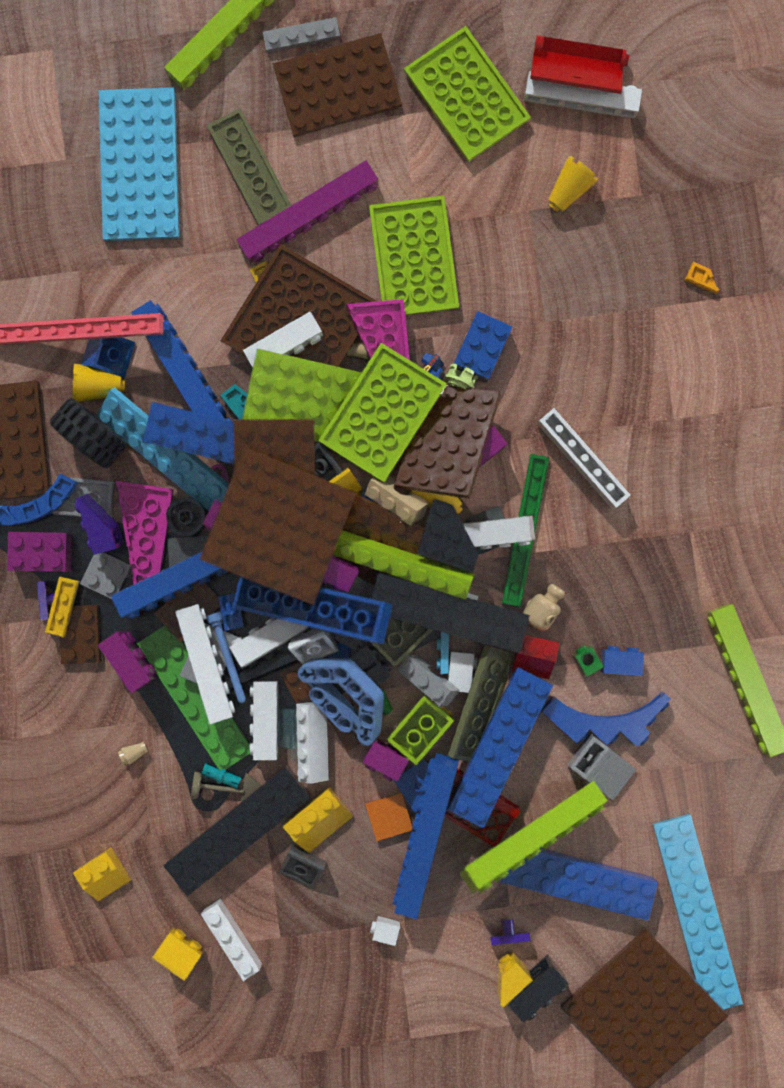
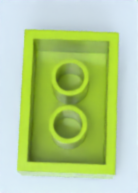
[387,694,454,765]

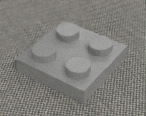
[80,552,131,599]

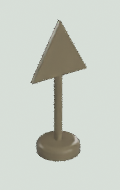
[190,771,262,801]

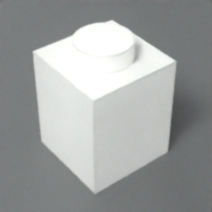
[370,916,400,946]

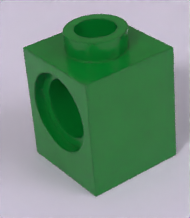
[573,645,604,677]

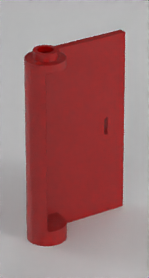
[530,35,629,94]

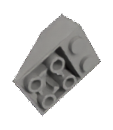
[567,734,636,800]

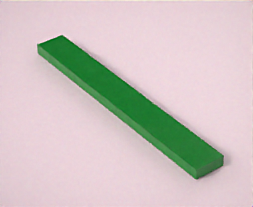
[501,454,549,607]

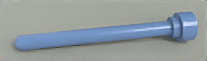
[207,612,246,703]

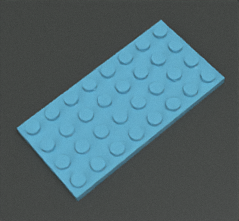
[99,87,180,241]

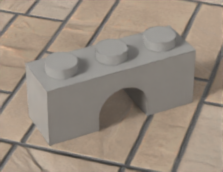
[397,654,460,707]

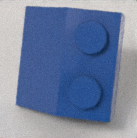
[81,337,135,379]

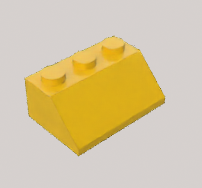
[283,786,353,853]

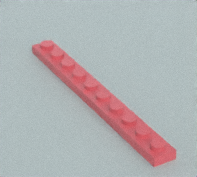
[0,313,163,345]

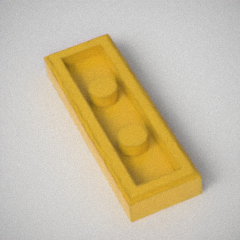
[45,576,80,638]

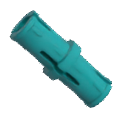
[201,763,242,789]

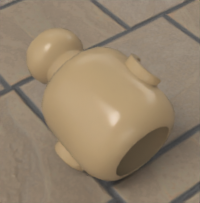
[523,584,565,631]

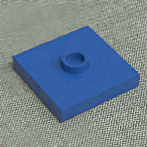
[393,758,430,812]

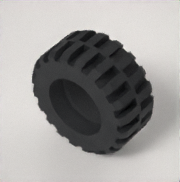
[50,398,127,468]

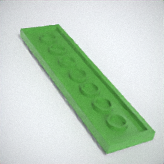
[137,625,250,770]

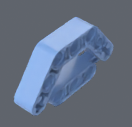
[298,658,384,746]

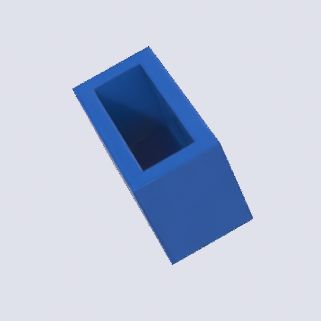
[601,646,644,676]

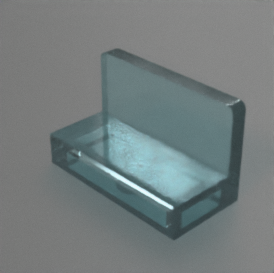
[278,708,297,749]

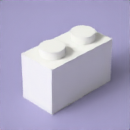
[448,651,477,693]

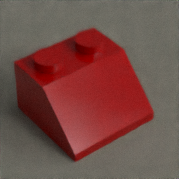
[511,635,560,680]

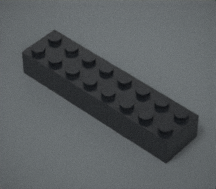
[370,573,530,653]
[163,764,311,897]

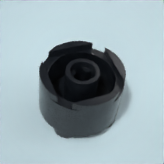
[166,498,208,537]

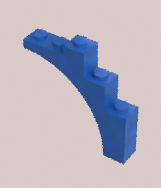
[541,692,671,747]

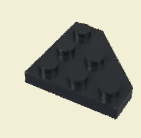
[416,499,478,574]

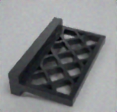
[223,625,300,691]

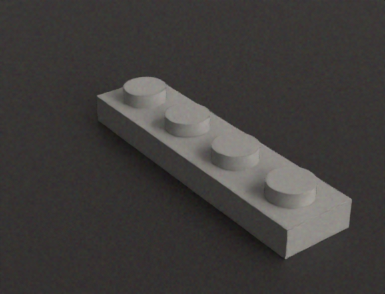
[263,17,340,53]

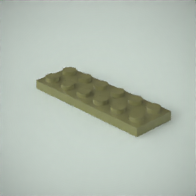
[207,108,291,225]
[448,644,515,762]

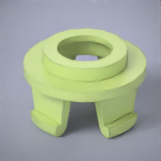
[444,364,478,389]

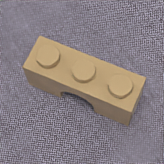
[365,476,429,526]

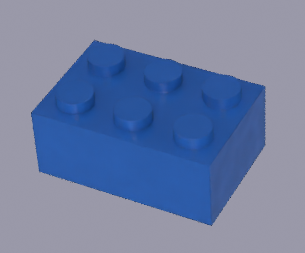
[454,311,513,382]

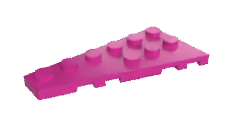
[346,299,410,360]
[116,481,174,585]

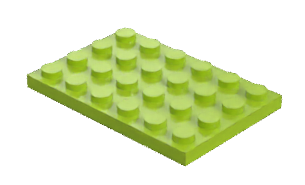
[404,26,531,163]
[369,195,459,316]
[318,343,447,483]
[242,349,362,442]

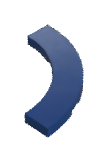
[0,474,79,525]

